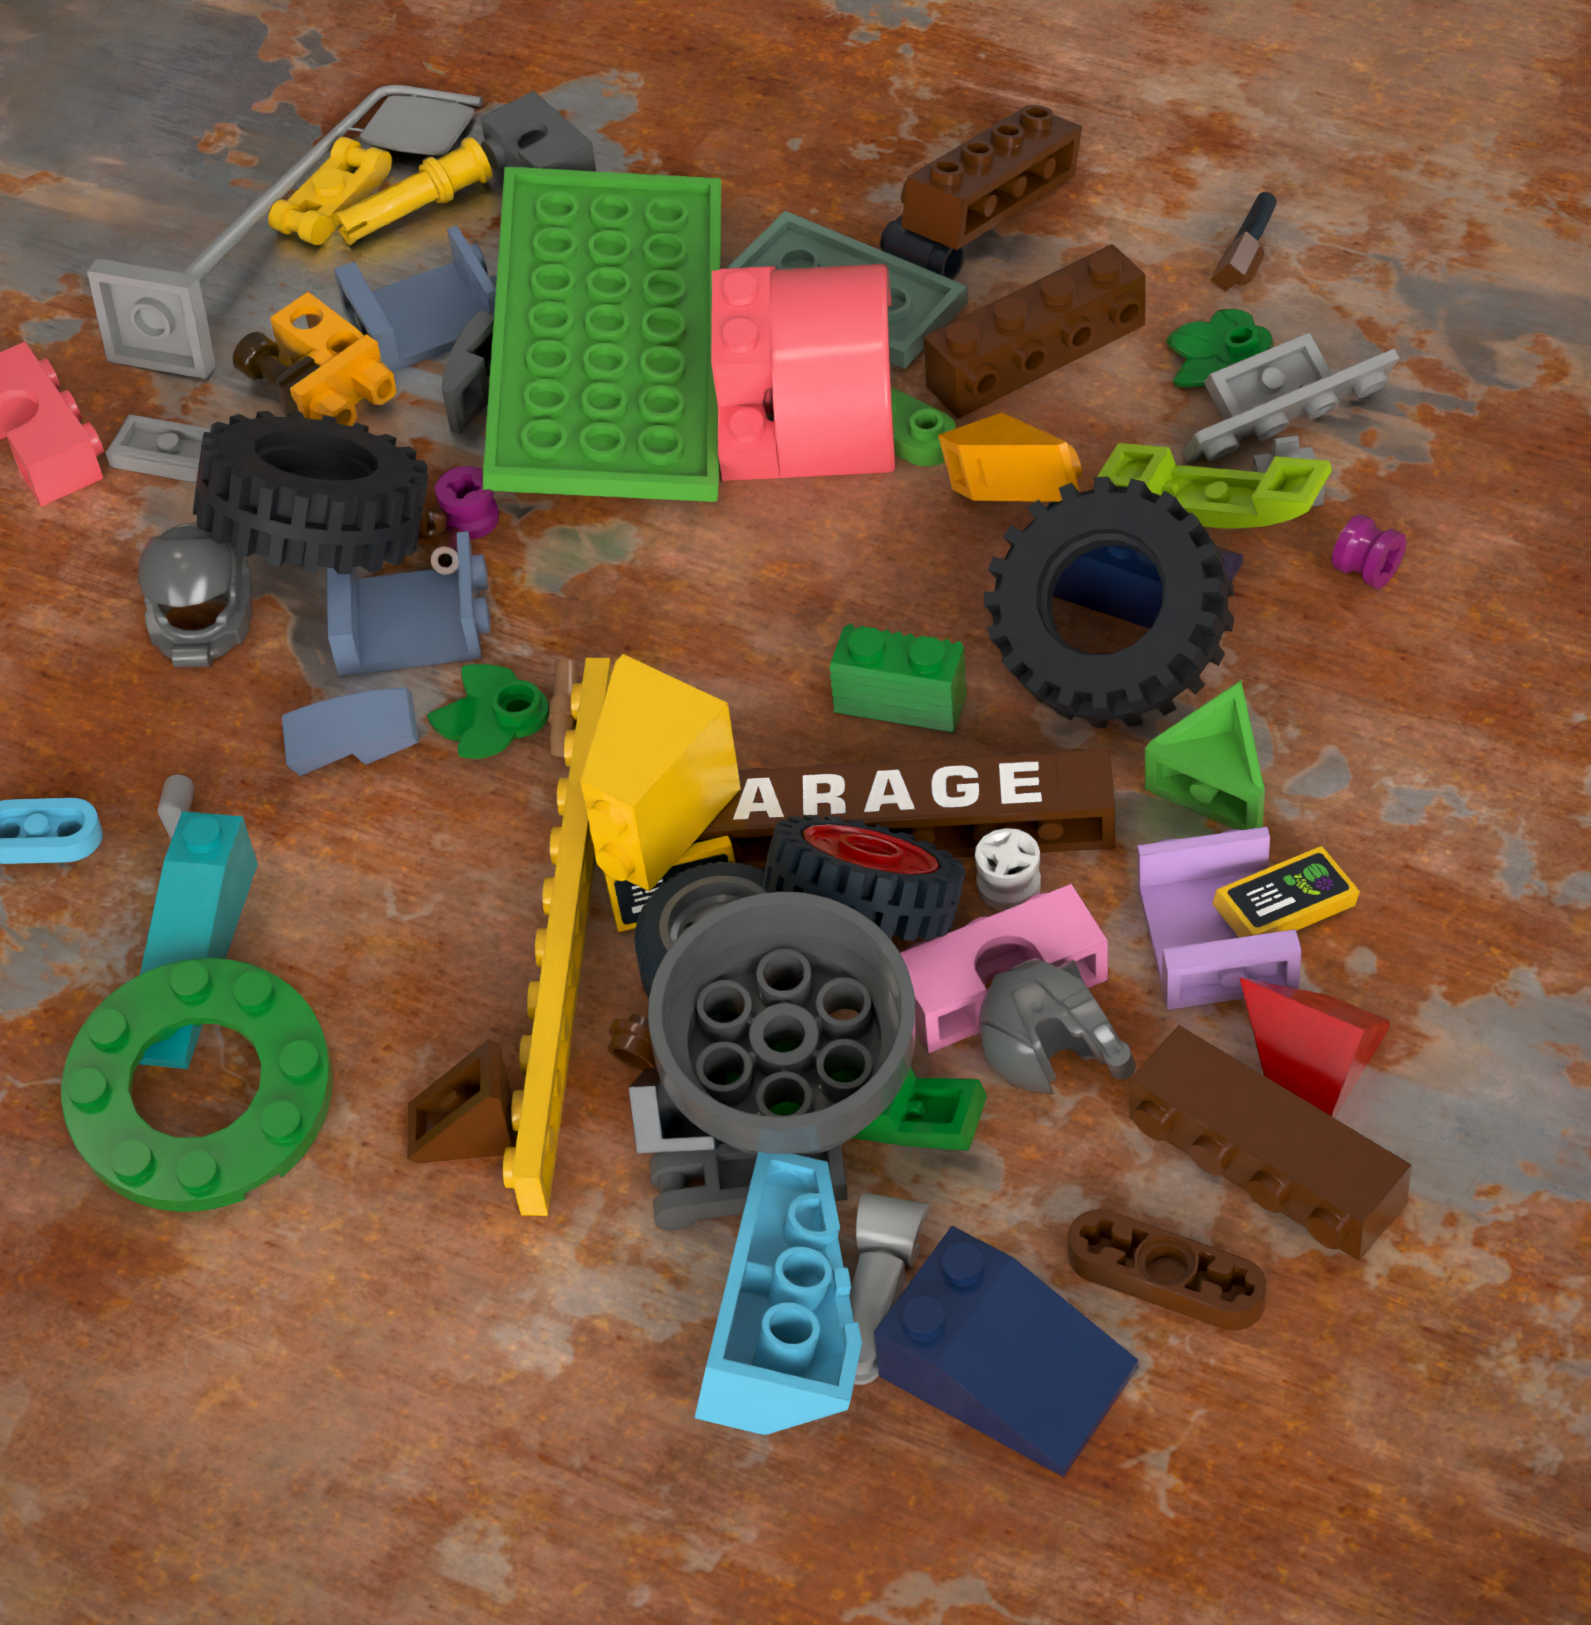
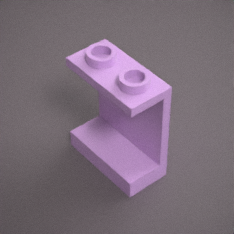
[1137,827,1301,1010]

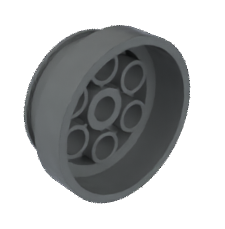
[648,892,916,1157]

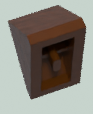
[407,1039,513,1163]

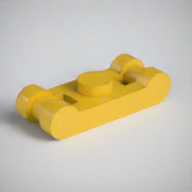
[268,137,392,246]

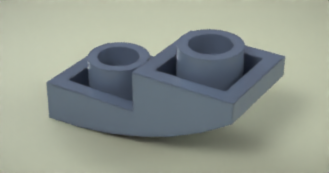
[282,687,419,776]

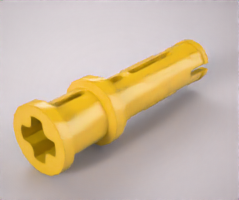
[333,137,493,245]

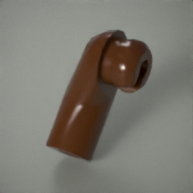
[418,509,461,575]

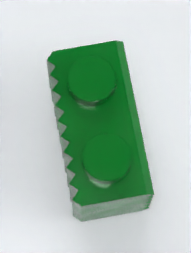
[829,623,967,732]

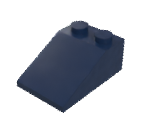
[874,1226,1138,1477]

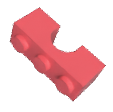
[0,342,104,506]

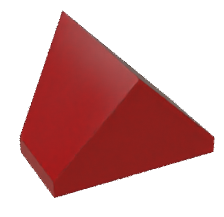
[1239,977,1390,1118]

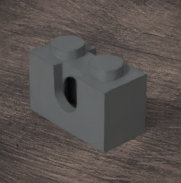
[481,91,597,173]

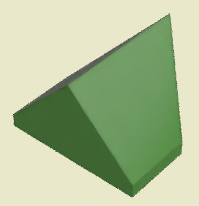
[1145,680,1265,830]

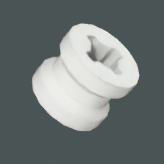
[975,828,1041,911]

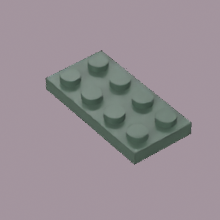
[726,211,968,369]

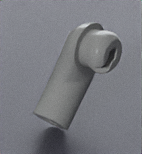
[158,774,194,840]

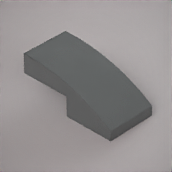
[442,309,494,434]

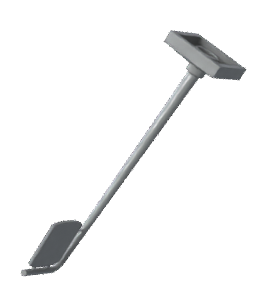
[87,85,483,379]

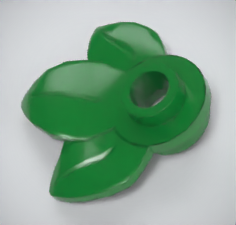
[1165,309,1274,388]
[427,664,549,759]

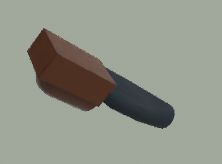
[1211,192,1277,292]

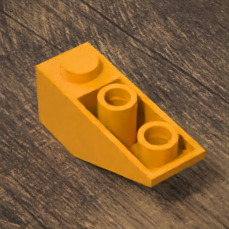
[938,412,1082,502]

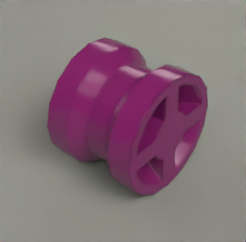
[435,466,499,540]
[1332,514,1407,589]

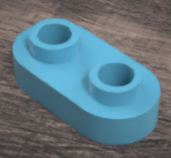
[0,798,103,864]

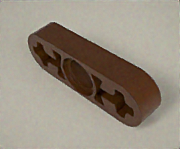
[1068,1209,1266,1330]

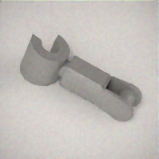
[849,1193,931,1385]

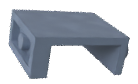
[334,225,497,372]
[327,531,491,676]

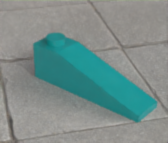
[139,811,258,1069]

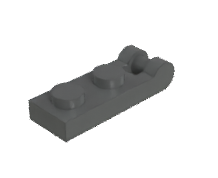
[649,1142,848,1230]

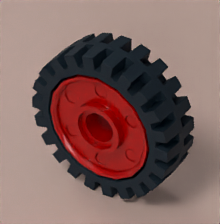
[762,815,966,941]

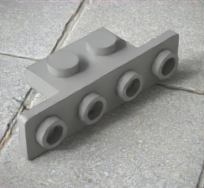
[1182,332,1400,463]

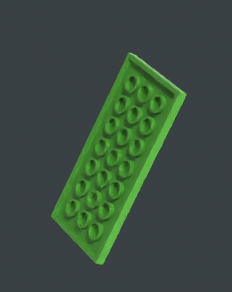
[483,167,721,502]

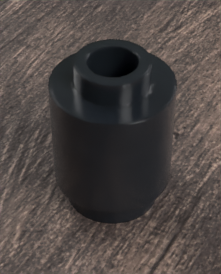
[880,214,966,280]

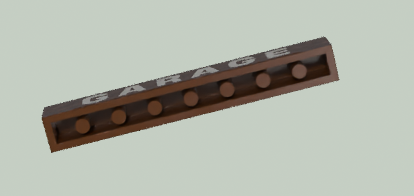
[692,748,1116,869]

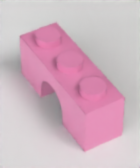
[900,884,1108,1054]

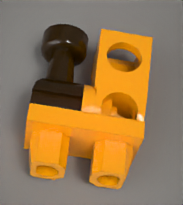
[233,292,397,427]

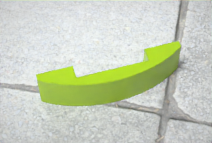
[1093,443,1332,529]

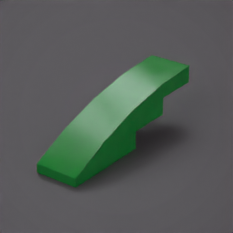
[726,1042,987,1151]

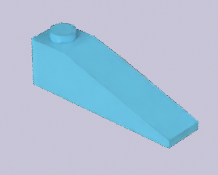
[695,1152,862,1435]

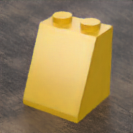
[580,654,741,892]

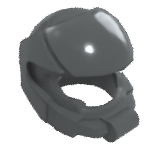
[138,523,253,668]
[979,958,1136,1094]

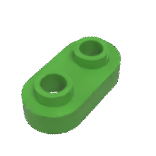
[891,388,956,466]

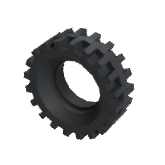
[193,411,429,574]
[984,477,1234,728]

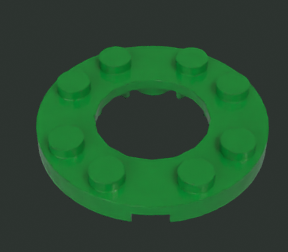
[61,958,333,1212]

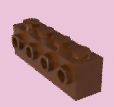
[901,105,1082,250]
[923,244,1145,419]
[1129,1025,1412,1261]

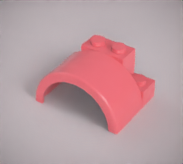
[711,264,896,481]

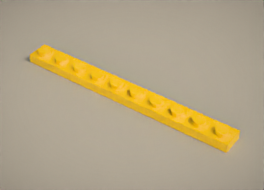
[503,658,612,1216]

